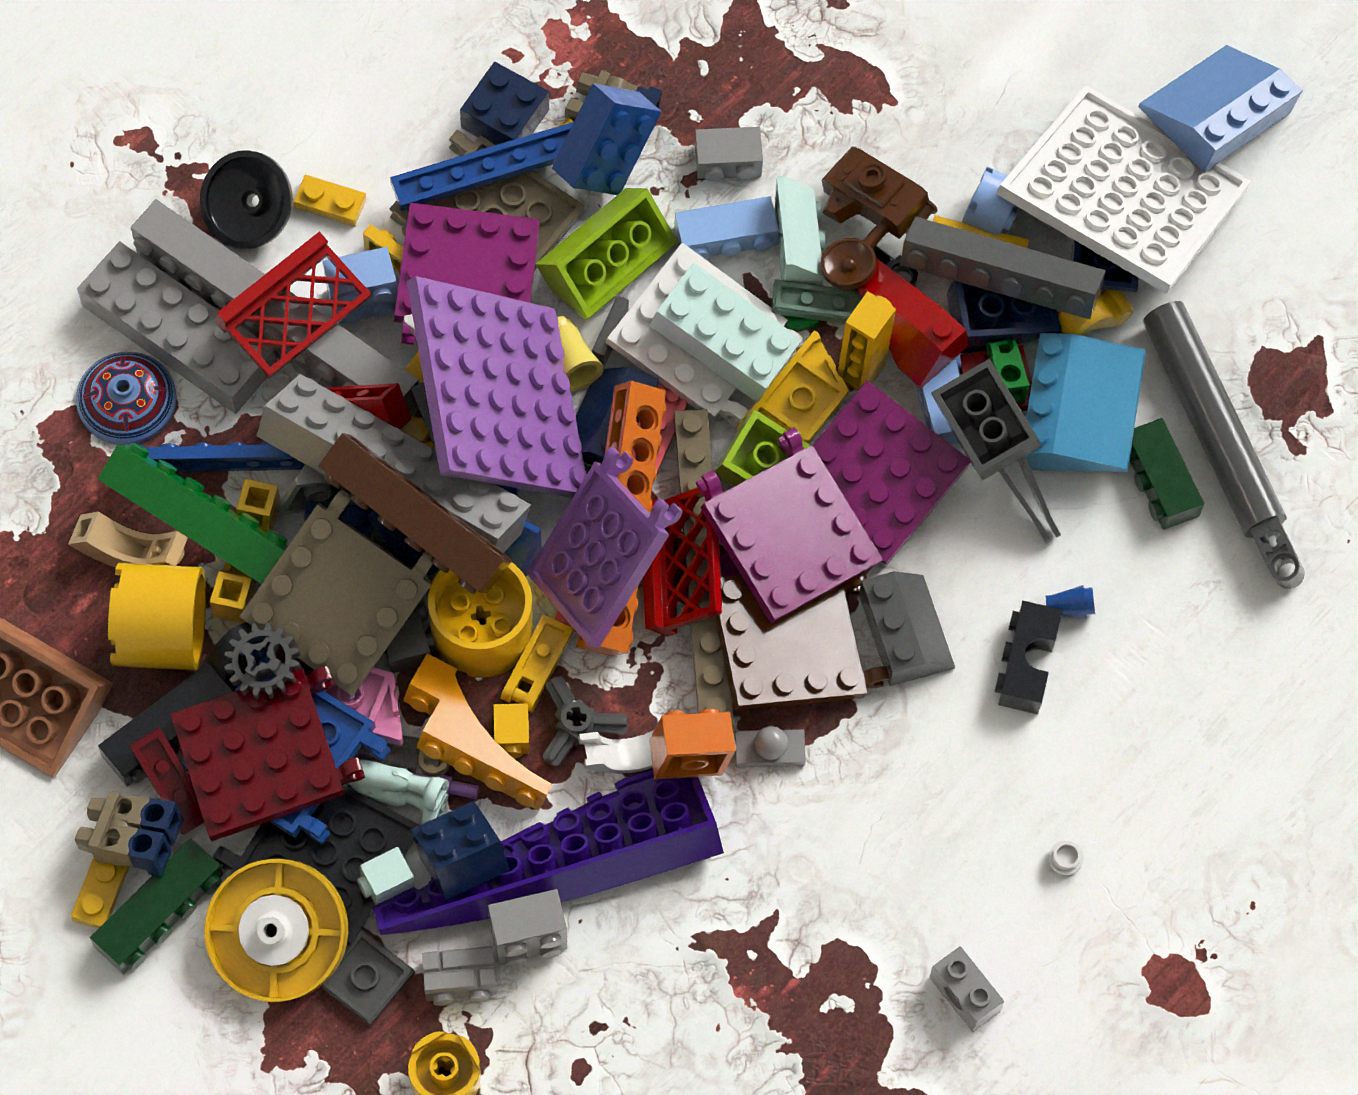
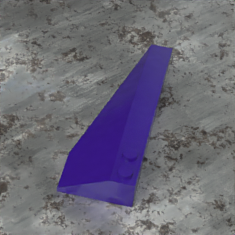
[373,769,724,935]

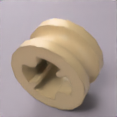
[418,750,449,777]

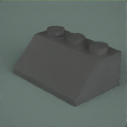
[859,571,955,686]

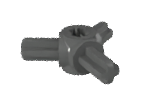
[542,676,627,768]

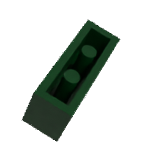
[1129,418,1205,530]

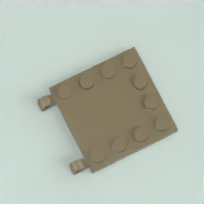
[389,130,585,271]
[239,489,433,697]

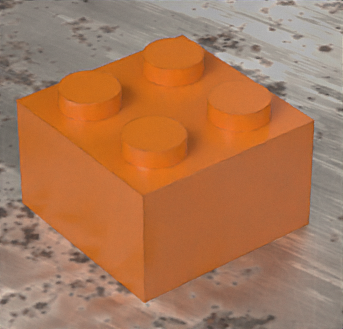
[649,709,736,779]

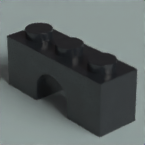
[994,600,1062,714]

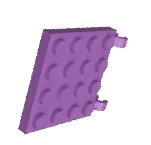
[526,447,682,648]

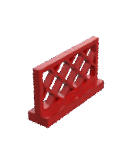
[216,231,372,379]
[643,487,722,637]

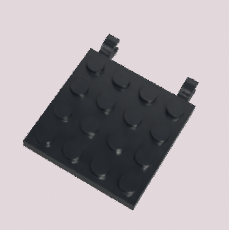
[212,785,419,946]

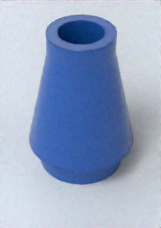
[1045,585,1095,618]

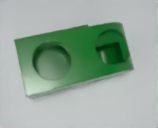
[986,340,1029,403]

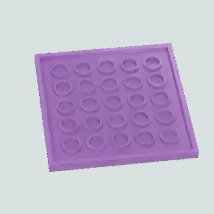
[406,276,587,498]

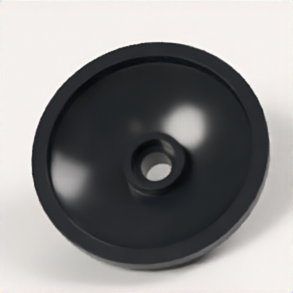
[200,150,293,249]

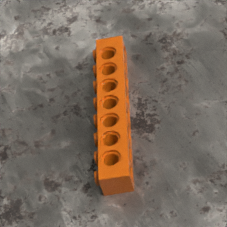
[576,381,666,656]

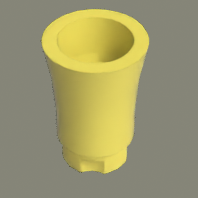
[557,316,604,392]

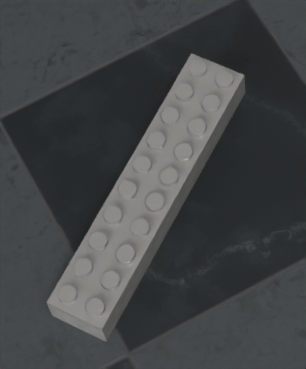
[131,199,419,417]

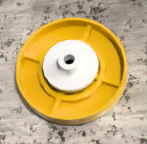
[204,859,348,1002]

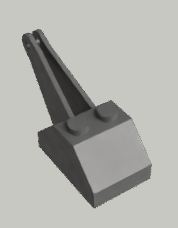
[931,359,1061,544]

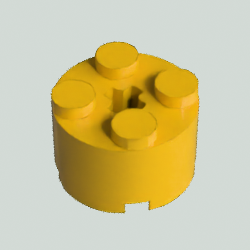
[408,1032,481,1095]

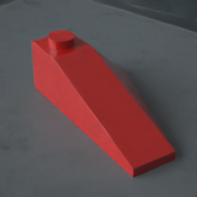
[857,258,968,389]

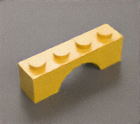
[210,479,281,623]

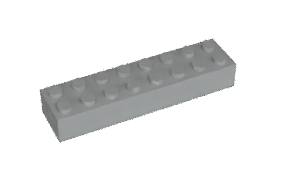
[257,374,531,553]

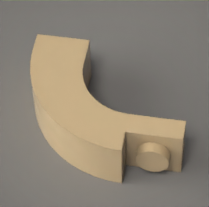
[68,512,188,568]

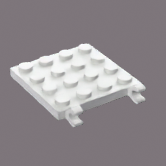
[605,243,803,427]

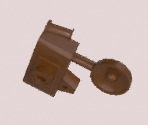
[821,146,938,290]

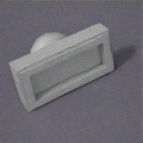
[735,726,806,767]

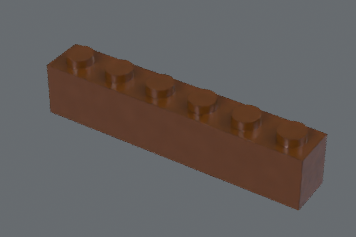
[318,433,512,594]

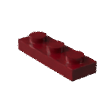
[128,727,204,835]

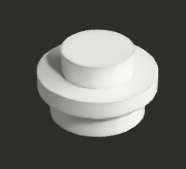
[1048,840,1084,875]

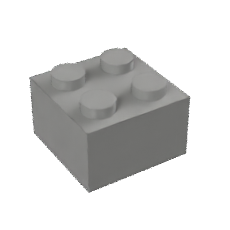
[488,889,567,966]

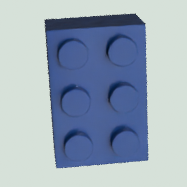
[552,83,662,195]

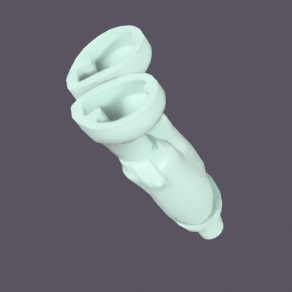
[343,760,449,824]

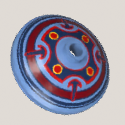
[76,352,177,445]

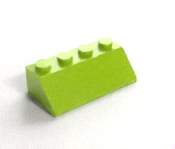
[535,188,678,319]

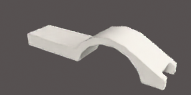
[578,730,736,773]

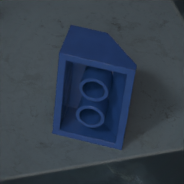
[576,367,659,465]

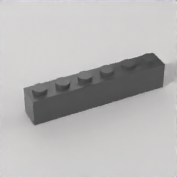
[900,216,1106,319]

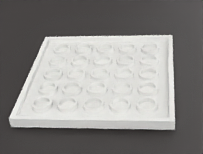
[996,85,1251,294]

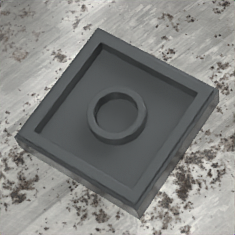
[319,929,415,1027]

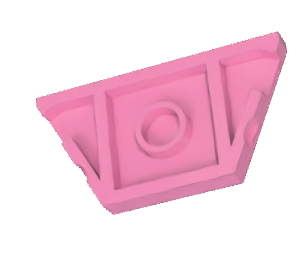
[307,667,403,746]

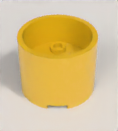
[428,562,533,678]
[108,563,206,671]

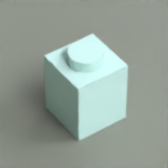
[357,847,414,905]

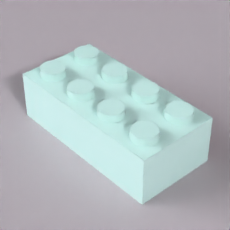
[649,262,802,403]

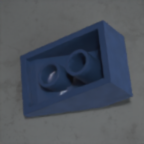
[946,280,1061,353]

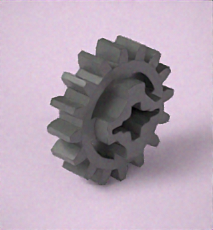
[224,623,301,699]

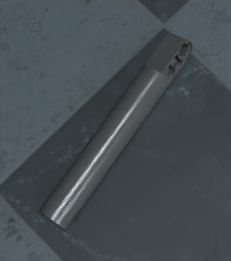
[1143,301,1305,589]

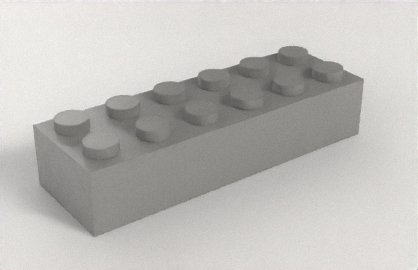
[77,241,277,414]

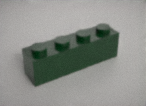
[89,838,224,975]

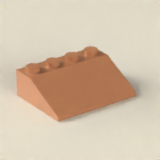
[0,618,113,777]

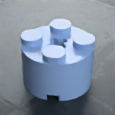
[962,166,1018,236]

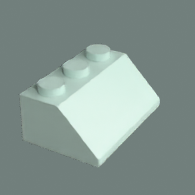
[774,176,826,286]

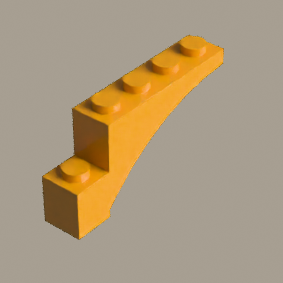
[403,653,552,811]

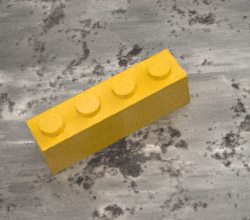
[838,291,896,391]

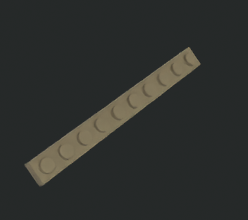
[674,409,734,729]

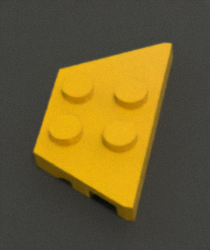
[737,330,849,444]

